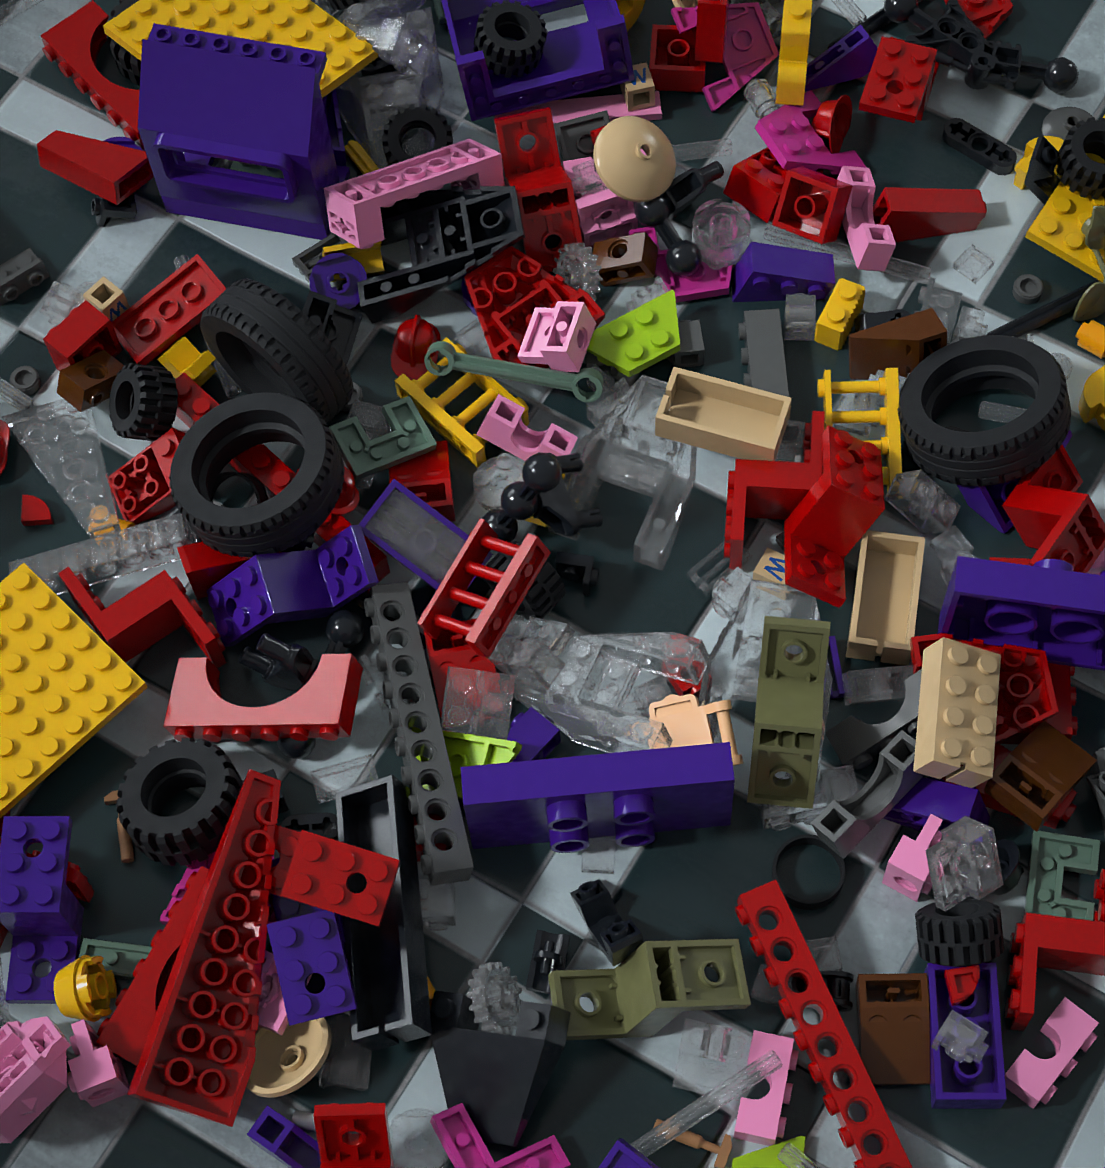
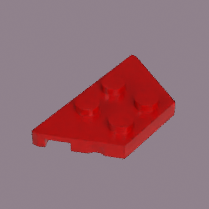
[944,0,1014,39]

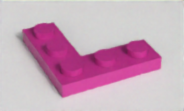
[430,1103,571,1168]

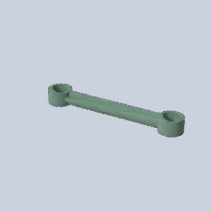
[424,341,604,402]

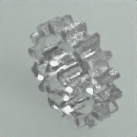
[552,243,603,301]
[467,961,522,1035]

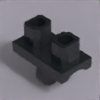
[526,930,570,994]

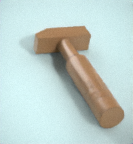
[104,790,134,863]
[652,1119,732,1168]

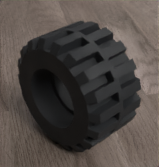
[473,0,547,78]
[382,104,453,165]
[1056,117,1105,199]
[109,363,178,441]
[486,540,566,623]
[915,898,1004,967]

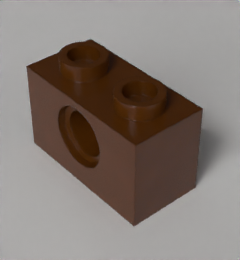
[590,232,658,287]
[57,350,124,412]

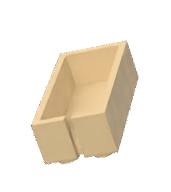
[655,367,792,461]
[846,530,925,666]
[913,637,1001,788]

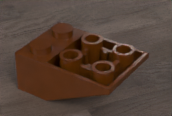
[849,308,947,381]
[984,720,1097,832]
[855,973,931,1085]

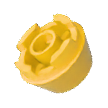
[54,955,117,1022]

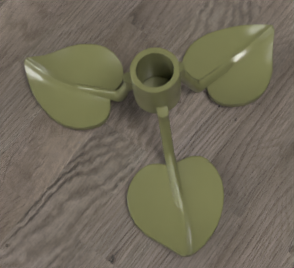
[1073,206,1105,322]

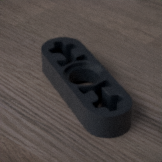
[942,118,1017,175]

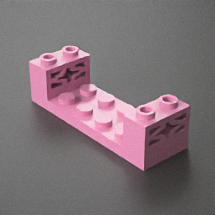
[324,138,505,249]

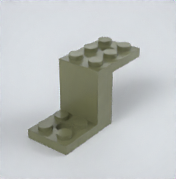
[747,616,831,809]
[548,939,751,1040]

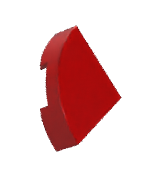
[21,495,53,526]
[944,965,980,1006]

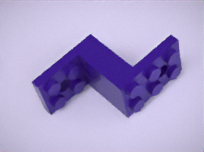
[206,524,379,647]
[0,816,84,1004]
[266,857,358,1026]

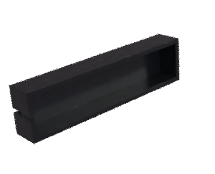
[335,775,432,1052]

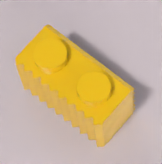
[814,278,866,351]

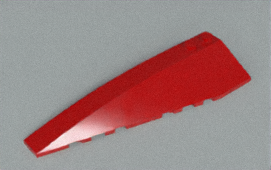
[127,769,281,1127]

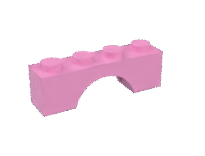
[837,166,896,271]

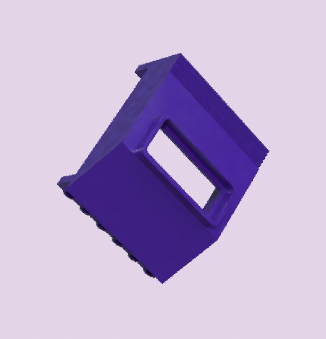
[441,0,635,122]
[138,23,350,240]

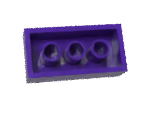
[924,963,1007,1109]

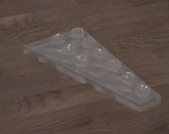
[2,399,121,539]

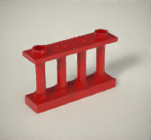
[417,518,551,659]

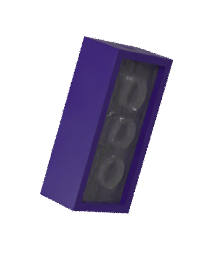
[358,479,493,590]

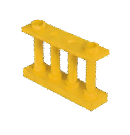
[394,337,529,468]
[817,368,902,494]

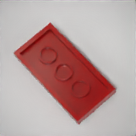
[111,254,227,365]

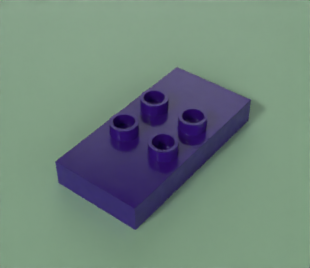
[938,556,1105,671]
[461,742,735,853]

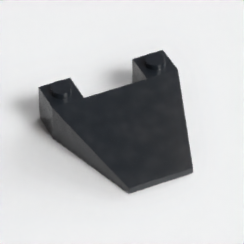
[430,991,571,1147]

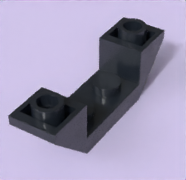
[1025,135,1061,205]
[570,879,643,966]

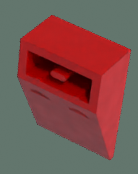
[723,147,823,223]
[107,428,186,525]
[389,440,456,525]
[424,618,505,729]

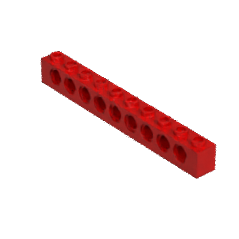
[735,879,912,1168]

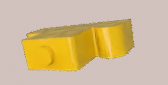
[775,0,812,106]

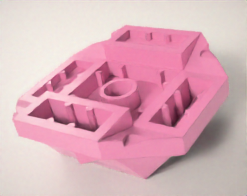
[0,1016,71,1143]

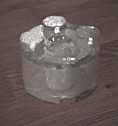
[692,199,751,270]

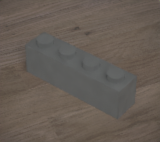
[738,309,791,426]

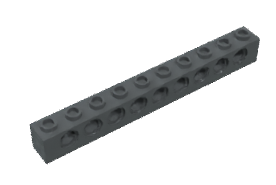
[364,582,474,886]

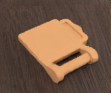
[645,694,744,766]

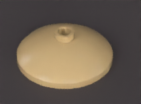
[593,116,676,202]
[246,1017,332,1098]

